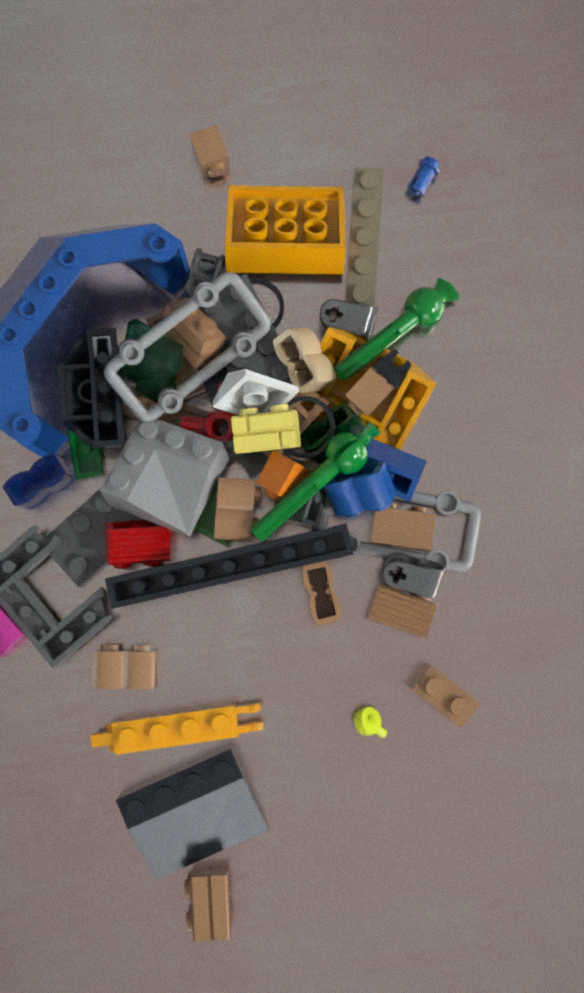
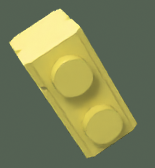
[231,404,301,454]

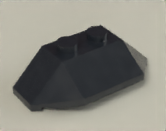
[57,328,124,449]

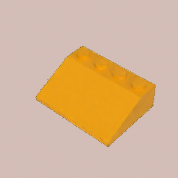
[225,185,346,274]

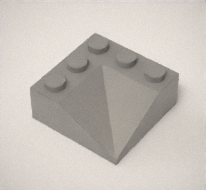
[100,419,229,537]

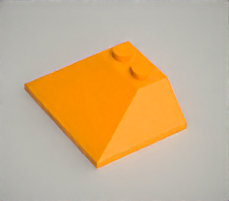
[300,327,437,450]

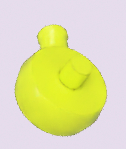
[354,707,387,738]

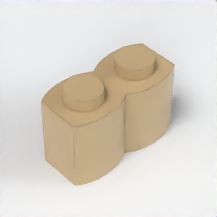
[273,327,336,393]

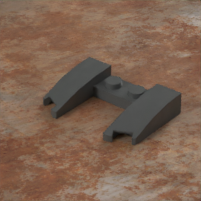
[0,525,112,669]

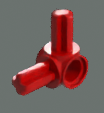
[179,383,238,442]

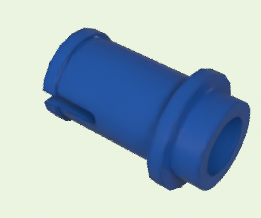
[407,156,440,197]

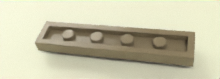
[345,167,384,306]

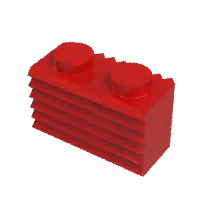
[104,519,170,569]

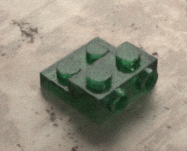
[119,318,184,403]

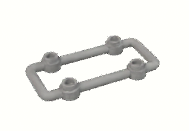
[104,272,271,422]
[314,491,481,572]

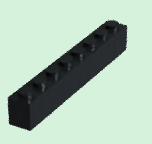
[105,523,354,609]

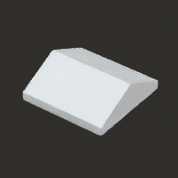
[213,369,299,415]

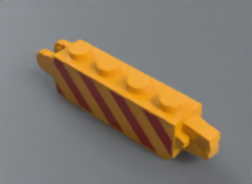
[90,702,264,755]

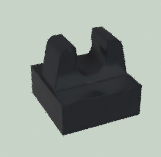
[373,349,411,388]

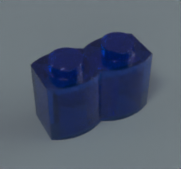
[2,454,74,508]

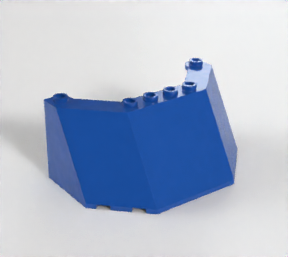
[0,223,190,463]

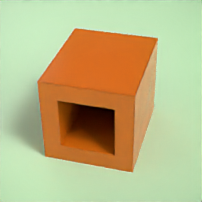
[256,450,311,502]

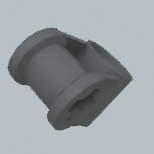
[186,248,226,299]
[320,299,379,337]
[384,553,445,598]

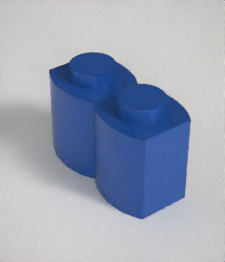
[324,461,396,517]

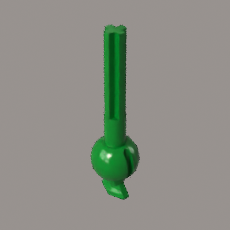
[334,278,460,381]
[250,421,381,542]

